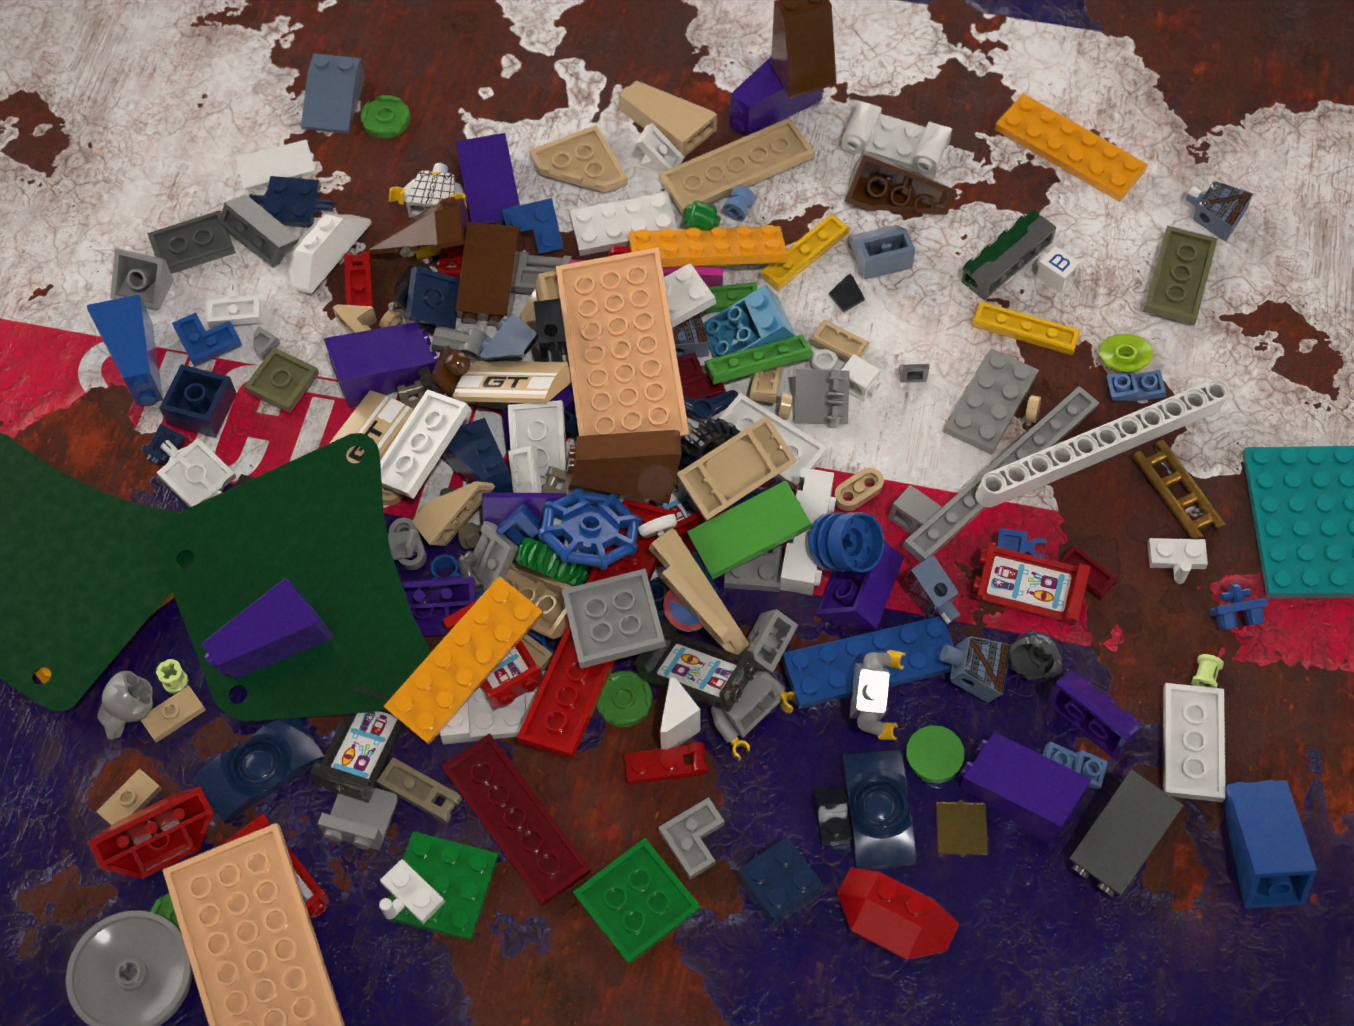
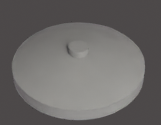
[66,910,193,1026]

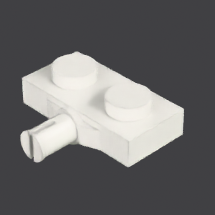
[207,282,261,327]

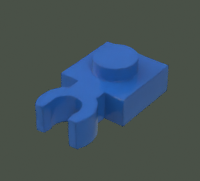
[997,528,1047,558]

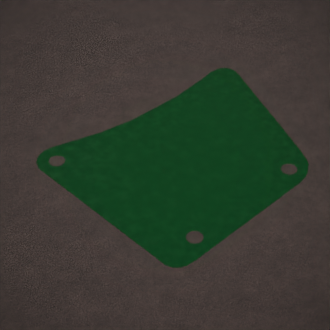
[0,432,195,711]
[154,433,431,721]

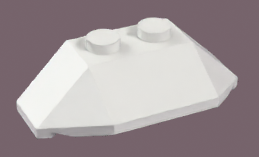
[285,214,372,294]

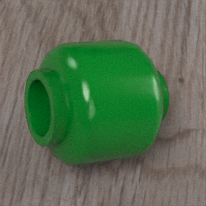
[682,200,721,231]

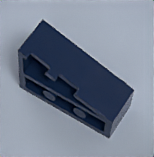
[440,418,513,493]

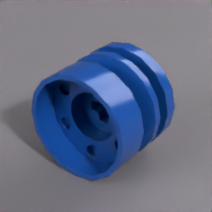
[808,512,885,572]

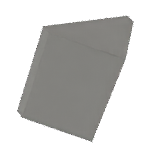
[110,248,174,310]

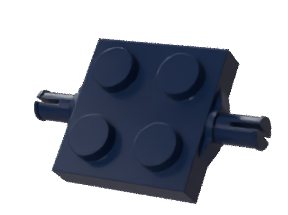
[249,176,335,228]

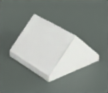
[660,677,700,749]

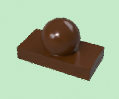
[431,346,471,395]

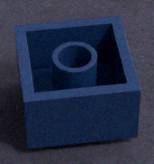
[159,364,237,437]
[737,837,823,929]

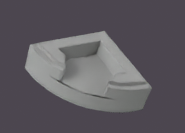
[253,327,280,361]

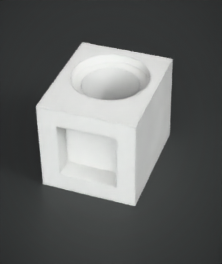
[841,354,881,402]

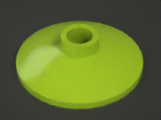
[1099,334,1153,372]

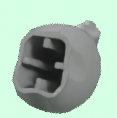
[98,671,153,740]

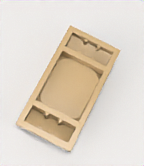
[676,415,797,521]

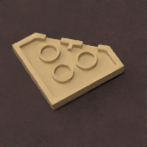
[529,125,628,193]

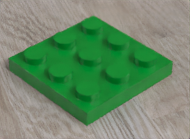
[384,832,499,942]
[573,838,701,966]

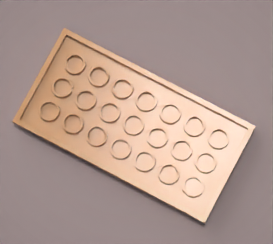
[556,247,690,440]
[163,823,345,1026]

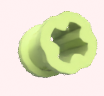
[1191,654,1224,688]
[156,659,189,694]

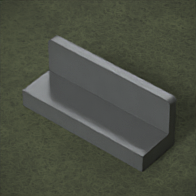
[219,195,299,267]

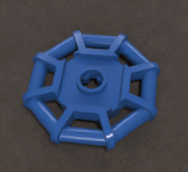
[538,488,642,570]

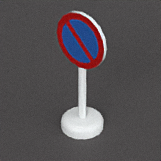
[638,514,703,632]

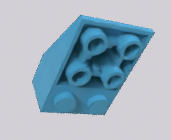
[703,285,796,358]

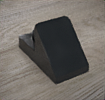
[813,785,852,847]

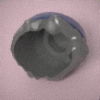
[1009,631,1064,680]

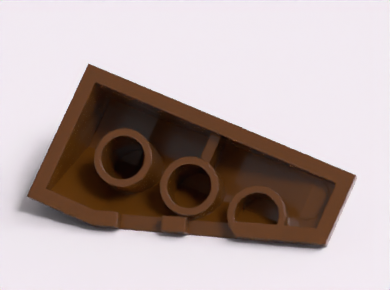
[844,150,957,214]
[369,197,470,254]

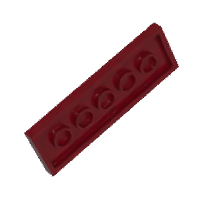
[441,733,591,907]

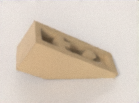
[411,481,495,546]

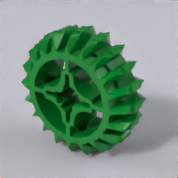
[514,538,590,587]

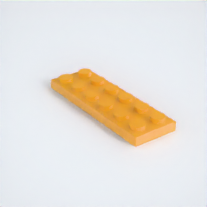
[995,93,1148,202]
[629,225,788,267]
[384,576,543,745]

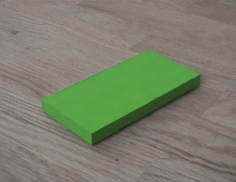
[687,480,812,580]

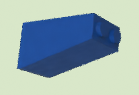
[87,294,163,406]
[1223,780,1317,909]

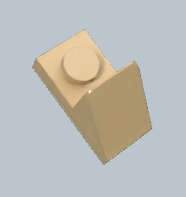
[333,304,377,334]

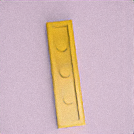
[760,214,850,291]
[972,301,1081,356]

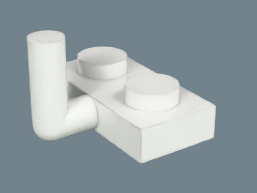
[1147,538,1208,584]
[380,859,445,924]

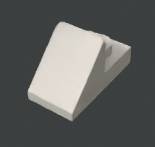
[636,123,684,172]

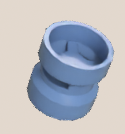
[723,185,756,221]

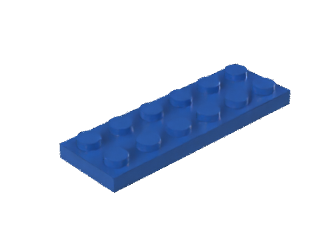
[781,616,955,709]

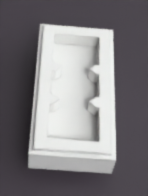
[508,445,542,493]

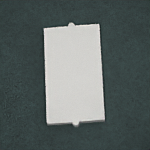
[236,140,316,191]

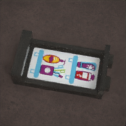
[635,619,757,712]
[311,685,405,803]

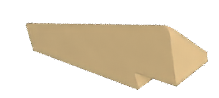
[648,528,749,659]

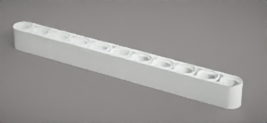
[975,379,1230,508]

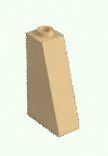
[619,81,717,157]

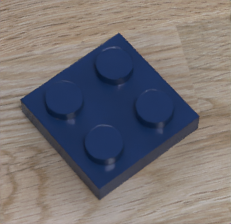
[405,267,460,329]

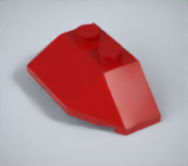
[88,786,214,879]
[837,868,959,961]

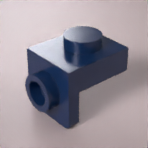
[141,424,187,466]

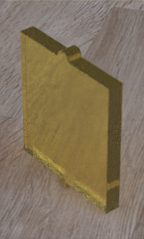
[936,800,988,857]

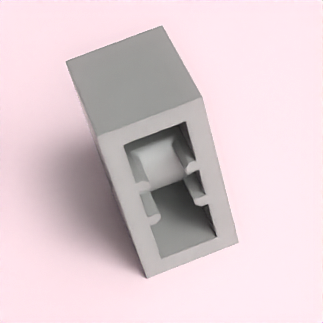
[735,609,798,673]

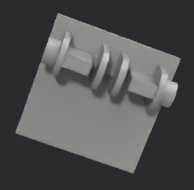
[795,369,850,425]

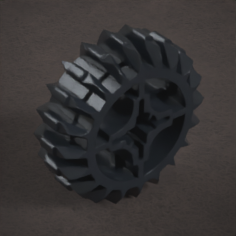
[678,418,741,471]

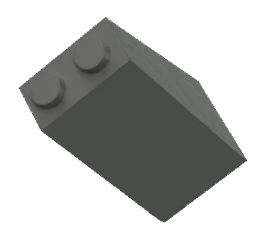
[1069,770,1183,897]

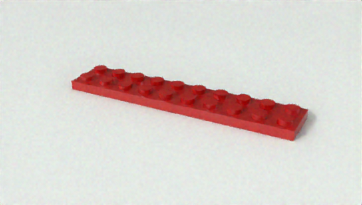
[517,498,677,759]

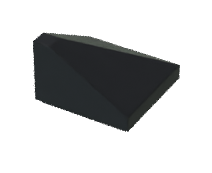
[829,274,865,313]

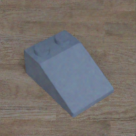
[301,53,365,134]

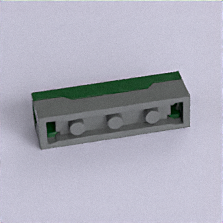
[962,209,1057,300]

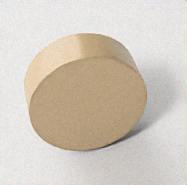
[777,392,793,420]
[1025,395,1041,423]

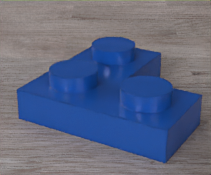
[502,198,563,254]
[172,312,242,367]

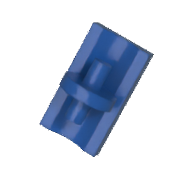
[1208,582,1268,631]

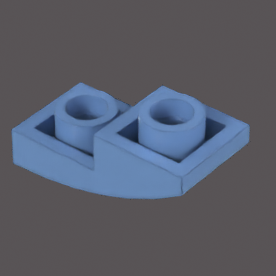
[1107,370,1166,401]
[1043,741,1108,789]

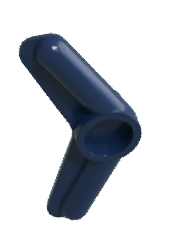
[684,390,738,422]

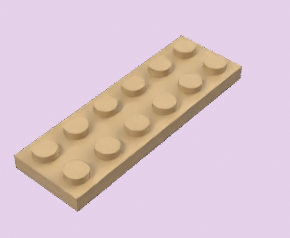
[659,118,814,215]

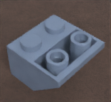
[848,225,915,279]
[479,313,538,361]

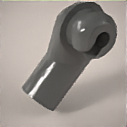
[458,551,484,594]

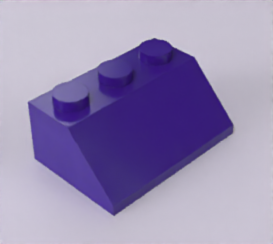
[482,493,568,546]
[815,540,904,631]
[1047,671,1142,760]

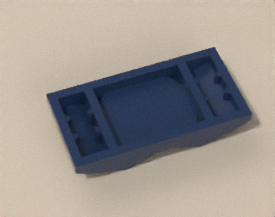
[194,718,326,824]
[842,750,916,869]

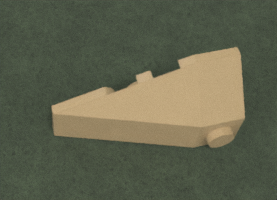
[504,562,573,639]

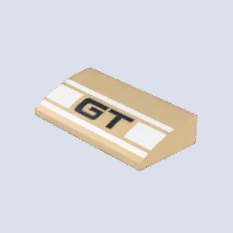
[453,361,571,404]
[330,390,414,463]

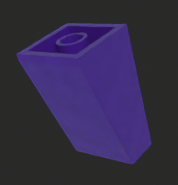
[729,57,823,136]
[456,133,520,225]
[324,322,438,409]
[201,578,334,680]
[960,732,1092,847]

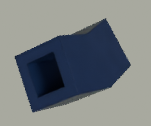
[564,409,579,436]

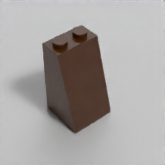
[771,0,837,99]
[455,222,525,326]
[567,430,681,504]

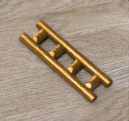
[1132,440,1226,539]

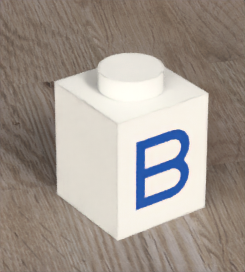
[1036,246,1080,293]

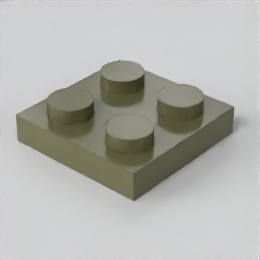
[244,347,319,413]

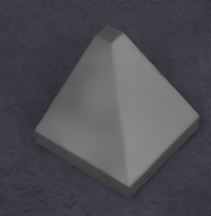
[899,364,929,382]

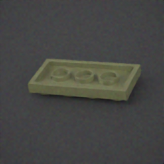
[1143,225,1218,325]

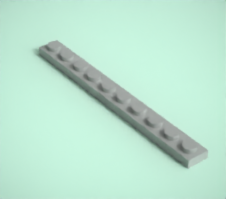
[903,386,1099,562]

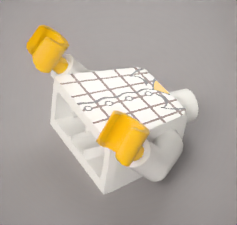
[389,163,467,217]

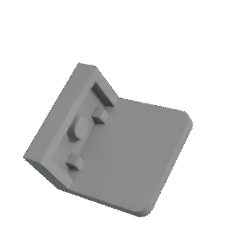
[318,781,398,851]

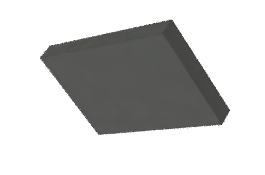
[147,210,236,274]

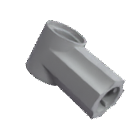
[432,326,488,363]

